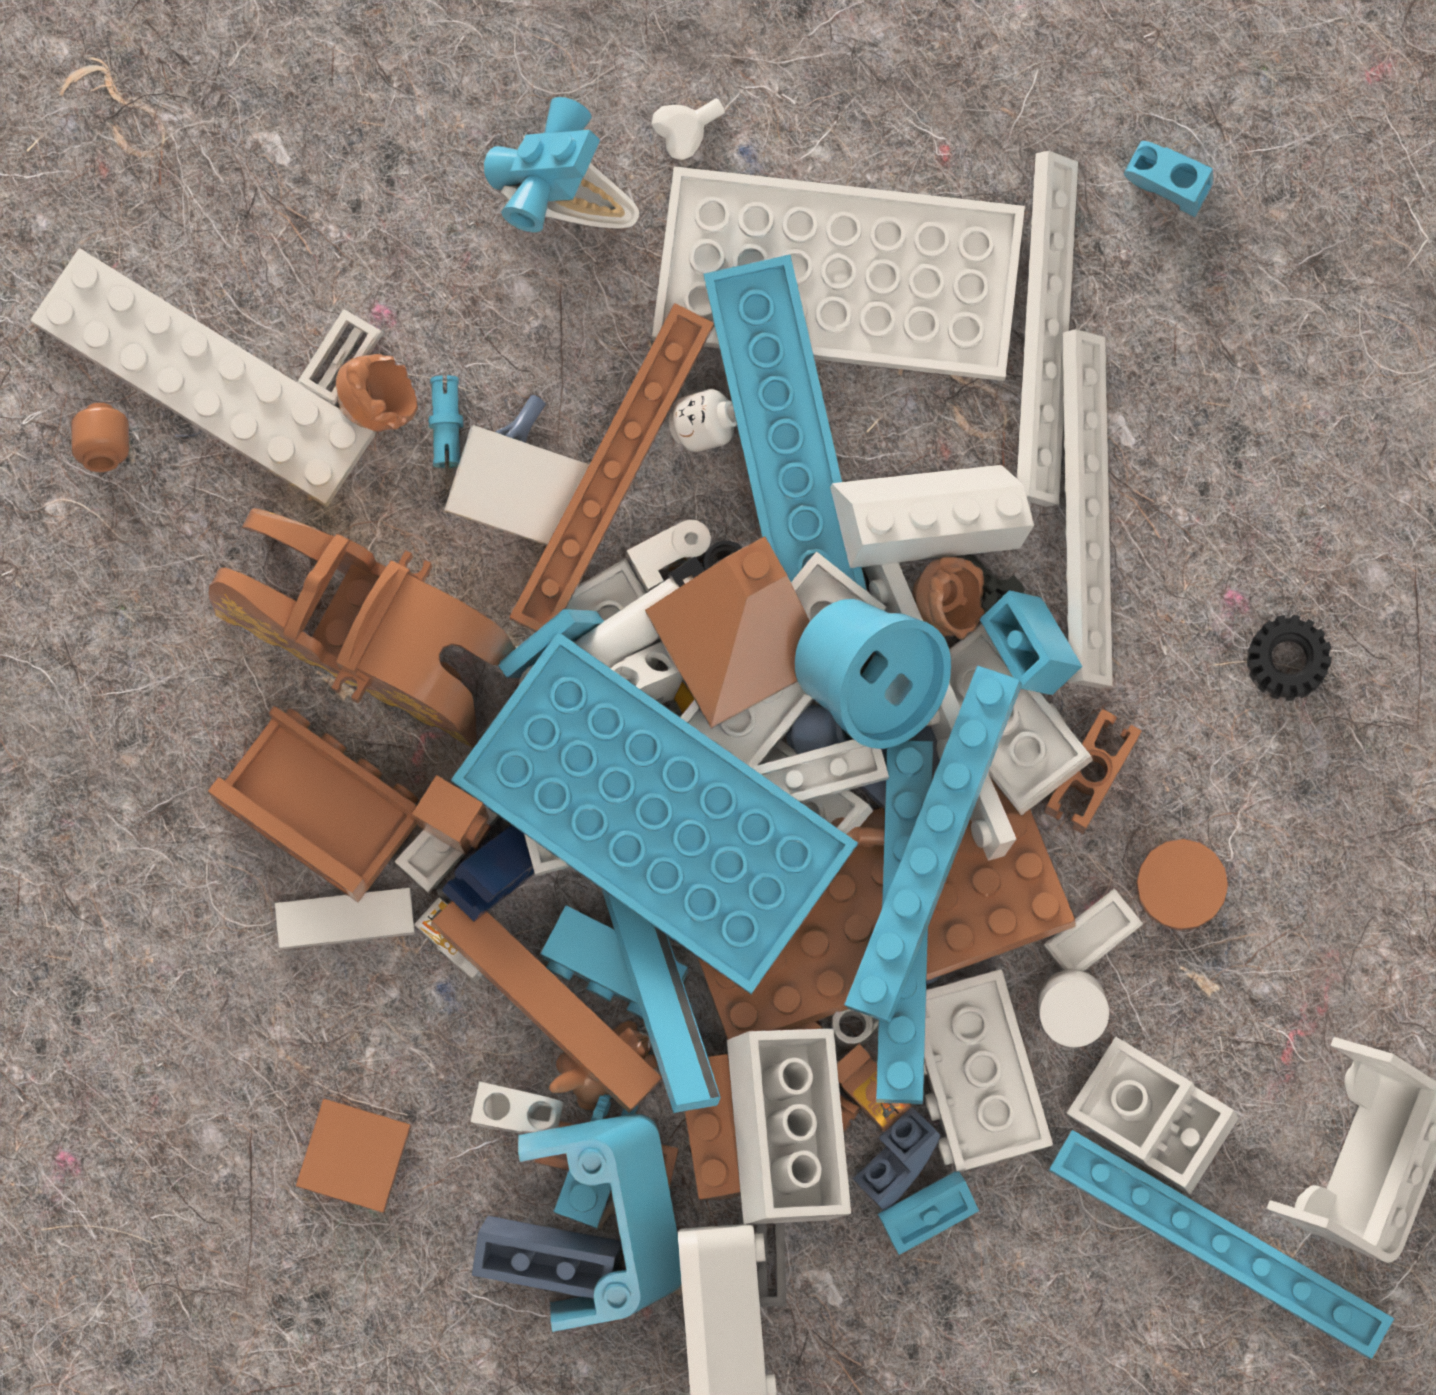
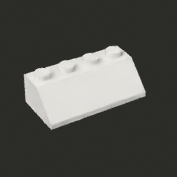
[830,465,1034,568]

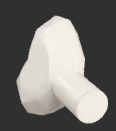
[651,98,725,160]

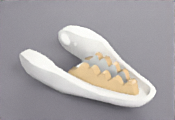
[500,162,639,229]

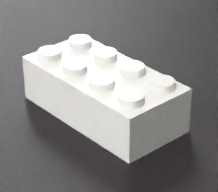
[727,1029,851,1225]

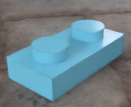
[878,1171,979,1255]

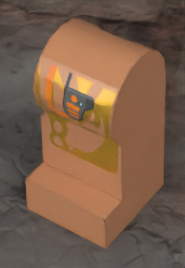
[837,1043,912,1132]

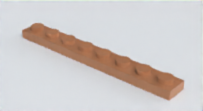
[510,303,714,632]

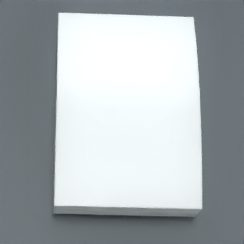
[1067,1037,1239,1195]

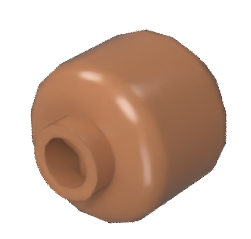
[71,403,129,472]

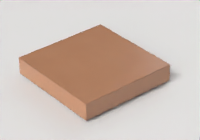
[296,1098,411,1213]

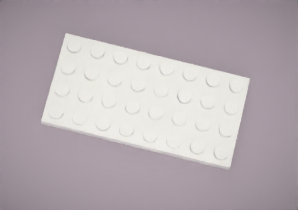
[652,167,1025,381]

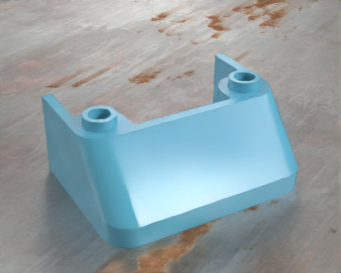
[518,1114,682,1332]

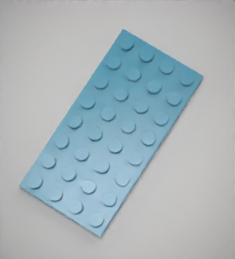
[451,632,858,995]

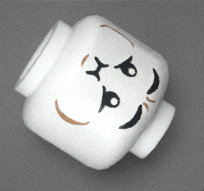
[669,389,737,452]

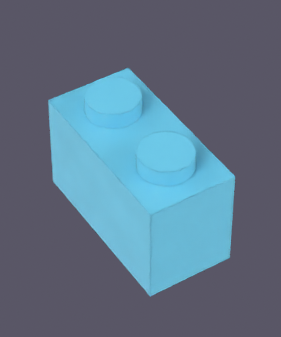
[979,590,1083,695]

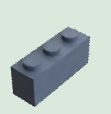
[472,1216,622,1299]

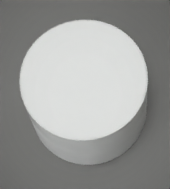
[1038,969,1109,1047]

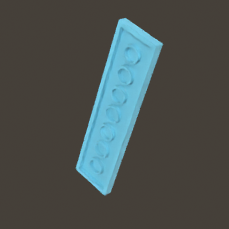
[703,254,867,591]

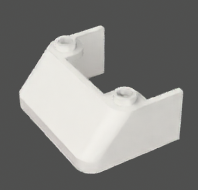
[1267,1037,1436,1263]
[678,1224,777,1395]

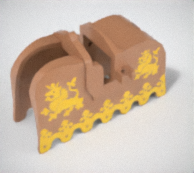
[208,508,516,748]

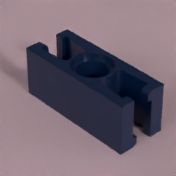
[442,825,535,922]

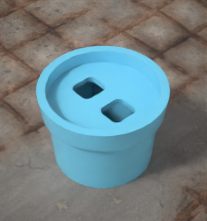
[795,599,951,749]

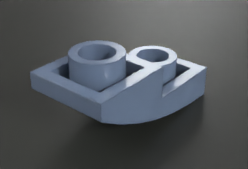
[853,1107,941,1211]

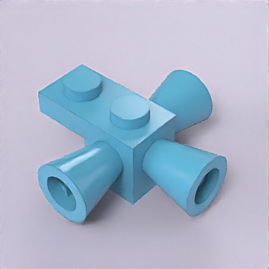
[484,97,600,232]

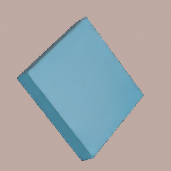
[498,609,604,678]

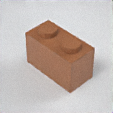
[412,775,491,855]

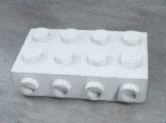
[924,969,1053,1172]

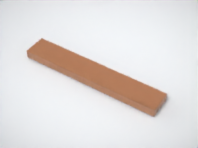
[431,901,662,1113]

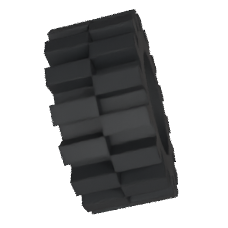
[1247,615,1332,701]

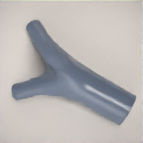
[495,395,546,443]

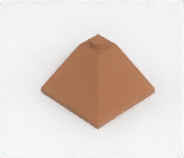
[645,536,810,729]

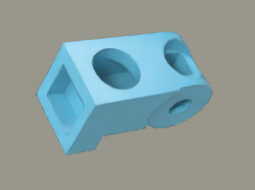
[1124,141,1213,217]

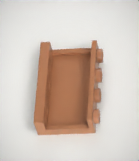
[208,706,418,903]

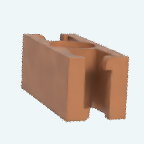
[1044,708,1142,834]

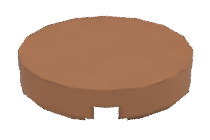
[1136,839,1228,931]

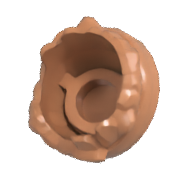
[336,354,418,432]
[912,557,985,640]

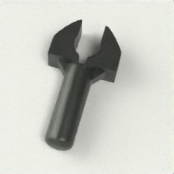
[955,554,1024,613]

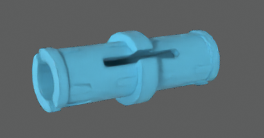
[428,375,463,468]

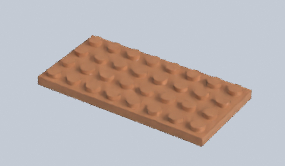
[697,777,1076,1039]

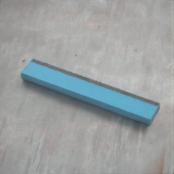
[602,889,721,1113]

